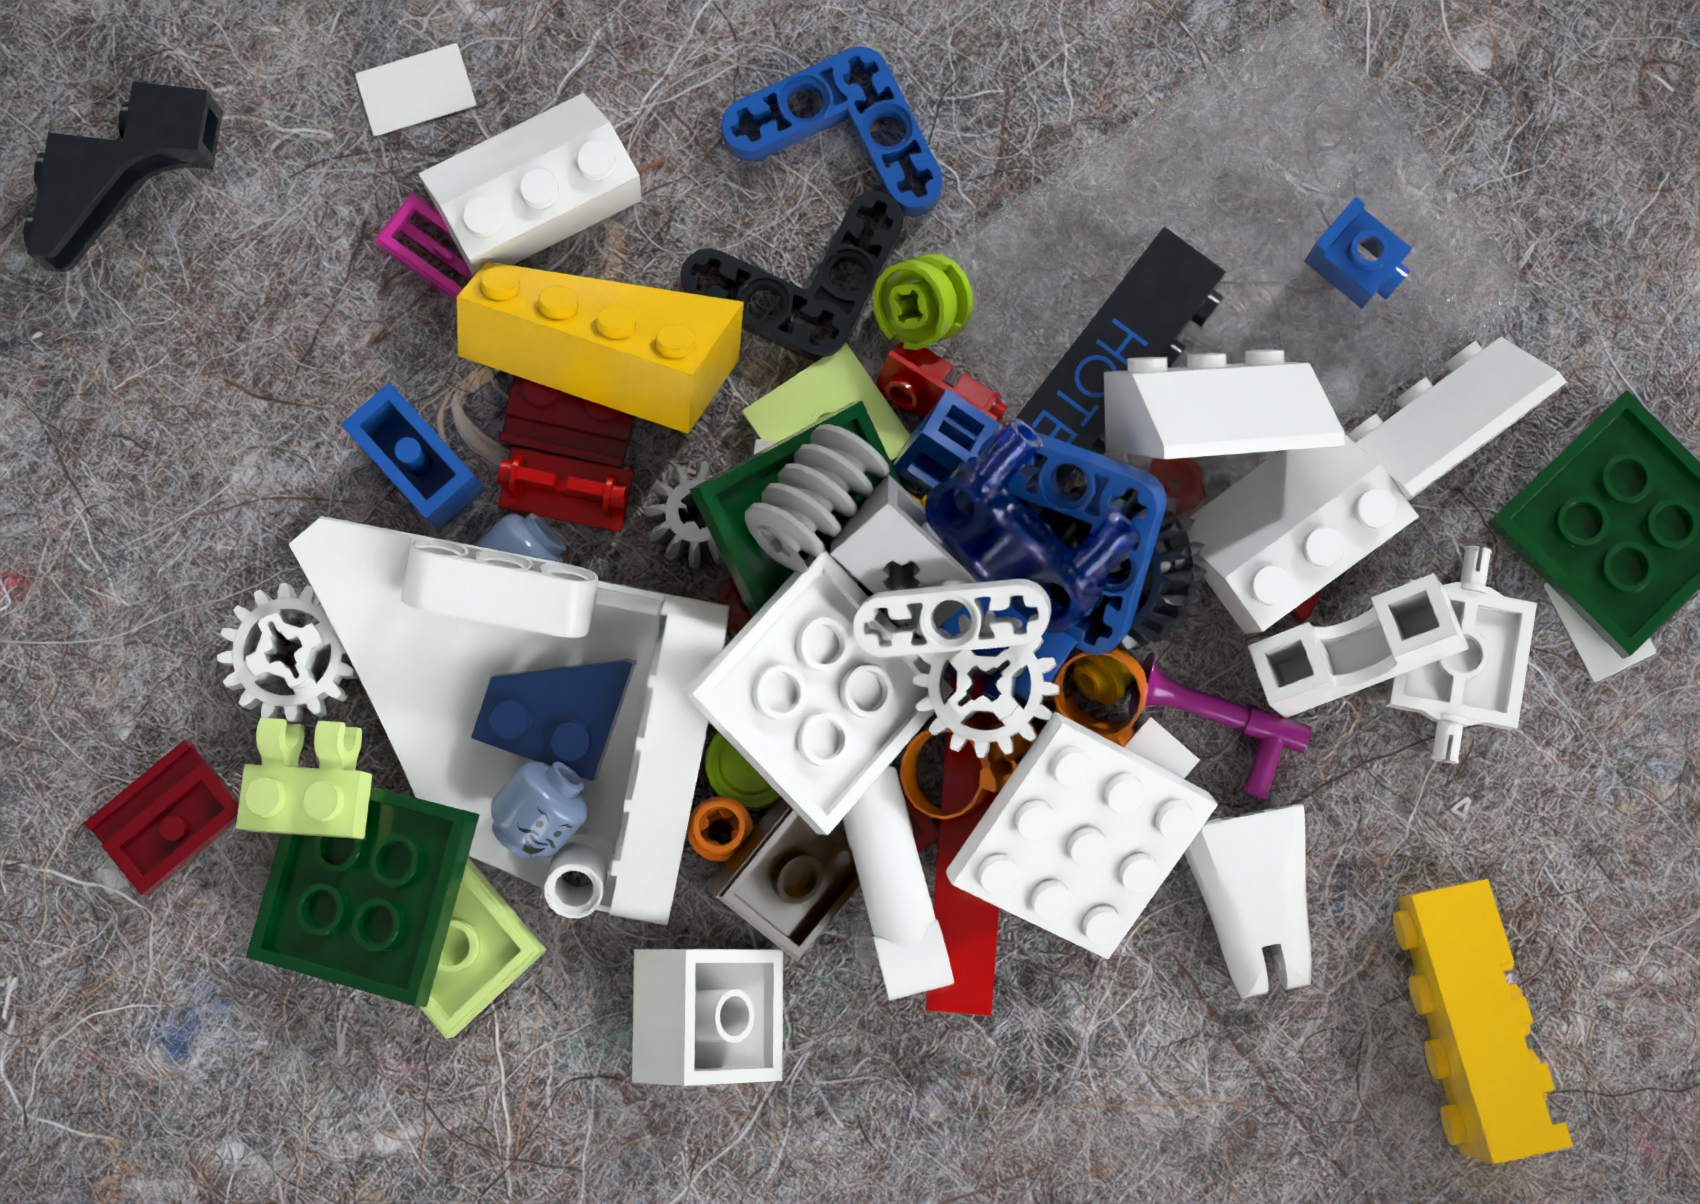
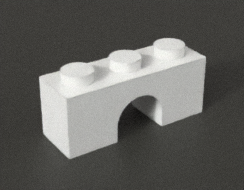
[1248,573,1469,718]

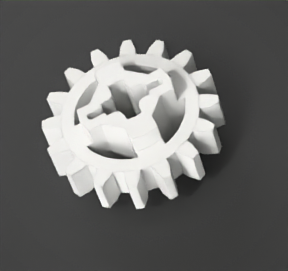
[217,583,359,724]
[913,612,1060,758]

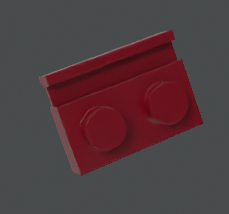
[498,375,636,469]
[83,739,239,896]

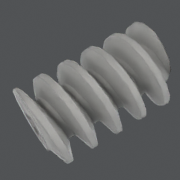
[745,424,890,573]

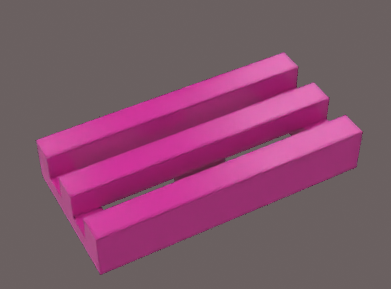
[374,192,510,303]

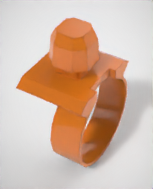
[1047,647,1148,748]
[900,712,1038,819]

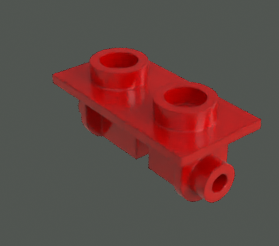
[875,342,1008,423]
[497,447,634,533]

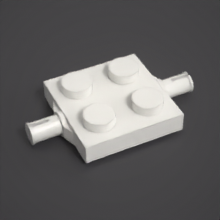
[1385,546,1537,764]

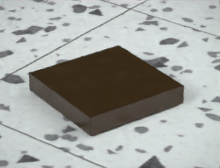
[706,796,860,962]

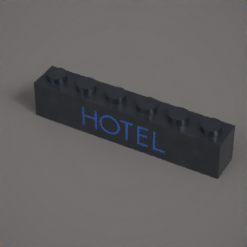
[937,226,1226,582]

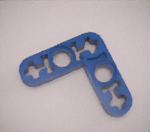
[721,46,943,217]
[978,426,1167,655]

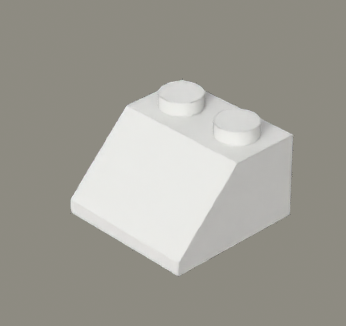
[632,949,783,1086]

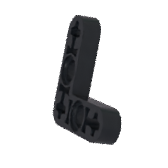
[680,191,903,362]

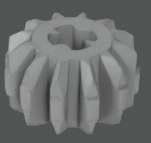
[645,461,726,571]

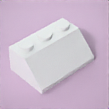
[418,93,642,277]
[1347,337,1567,501]
[1104,350,1345,459]
[1186,434,1419,634]

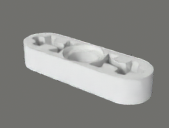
[853,579,1051,657]

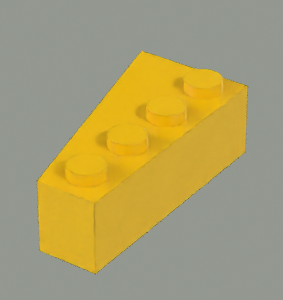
[456,262,744,434]
[1393,879,1573,1164]

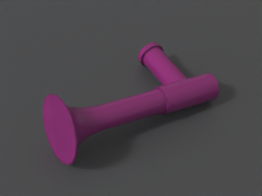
[1129,652,1311,801]

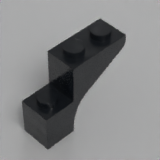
[23,81,223,272]

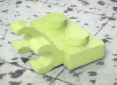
[236,718,373,839]

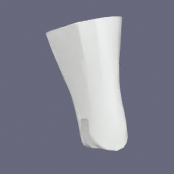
[1184,803,1312,999]

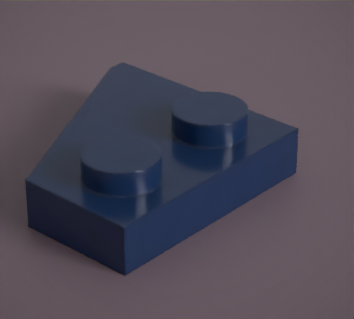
[471,658,637,782]

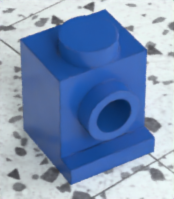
[1304,197,1413,309]
[893,388,1000,504]

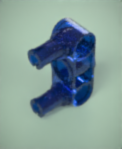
[924,418,1141,634]

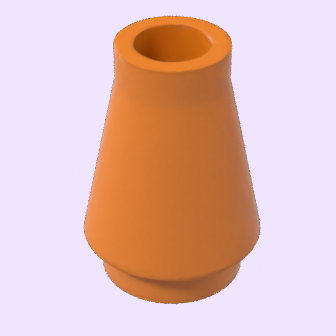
[687,796,753,861]

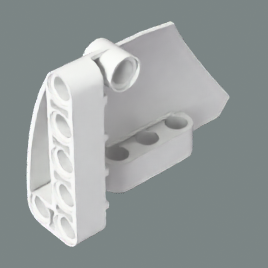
[289,516,730,926]

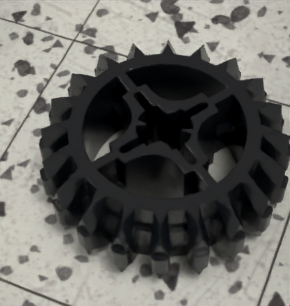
[1035,484,1207,650]

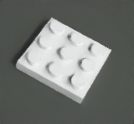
[683,550,953,835]
[945,712,1218,960]

